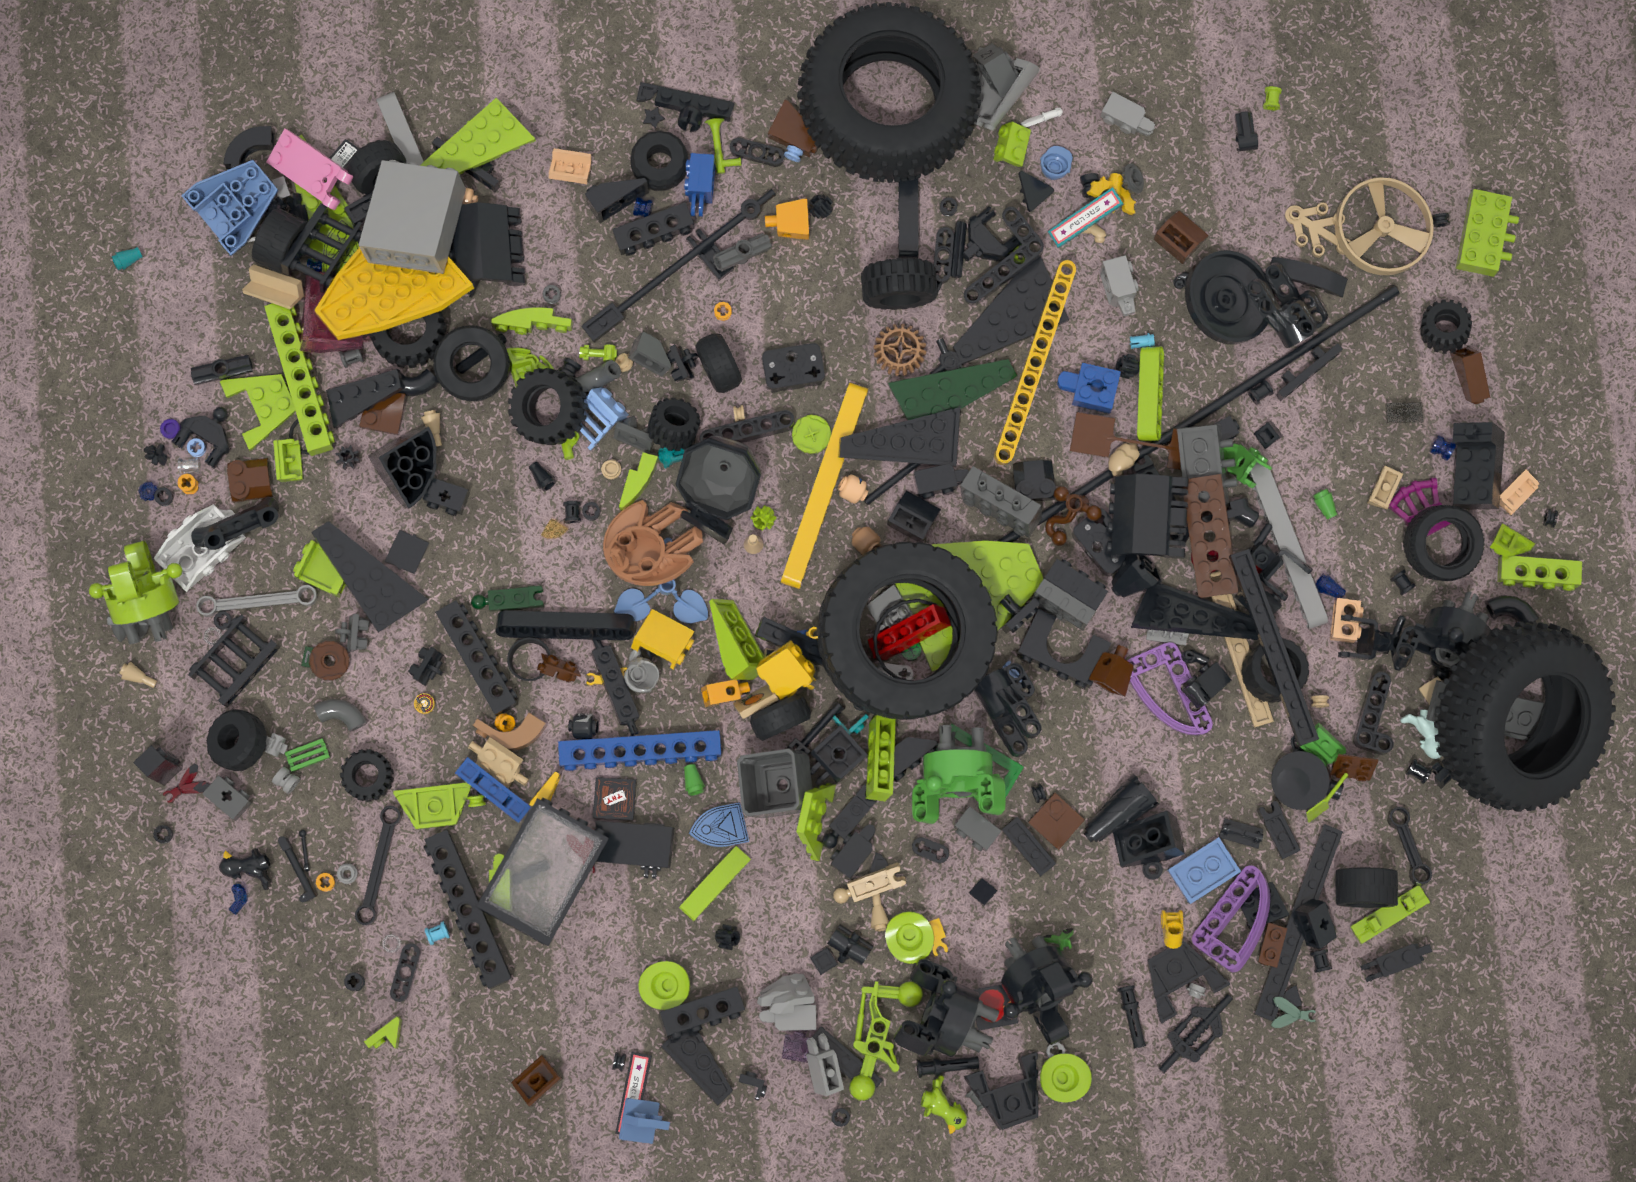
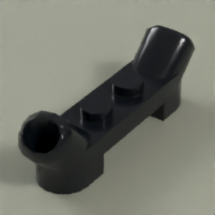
[191,497,279,550]
[1170,498,1259,542]

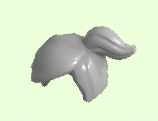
[624,649,659,693]

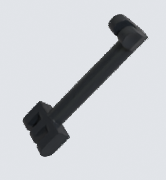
[787,701,845,755]
[278,836,317,903]

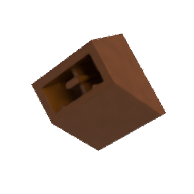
[1153,211,1209,264]

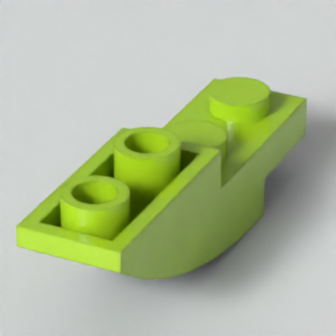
[491,308,573,335]

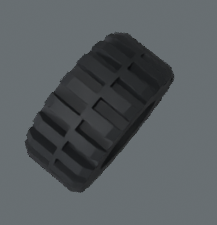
[861,258,938,310]
[369,311,447,368]
[508,368,588,445]

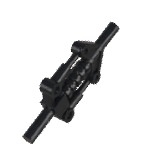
[1158,994,1233,1074]

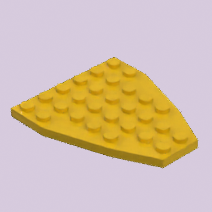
[315,247,474,340]

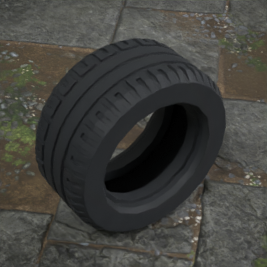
[1403,505,1485,581]

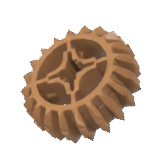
[873,324,926,376]

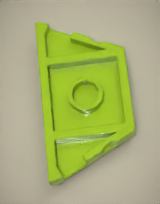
[393,783,471,830]

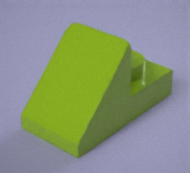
[364,1016,402,1049]

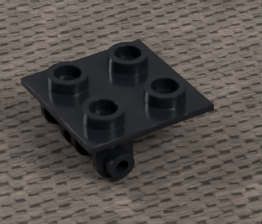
[1237,882,1289,929]

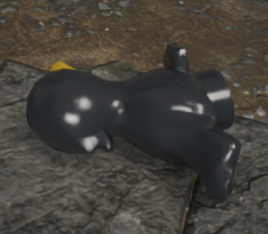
[219,848,272,891]

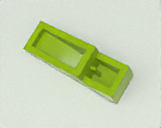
[619,453,659,511]

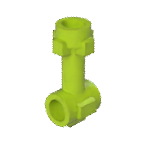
[579,345,617,362]

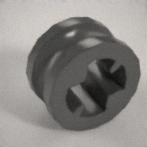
[542,285,561,304]

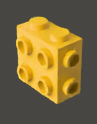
[756,641,816,700]

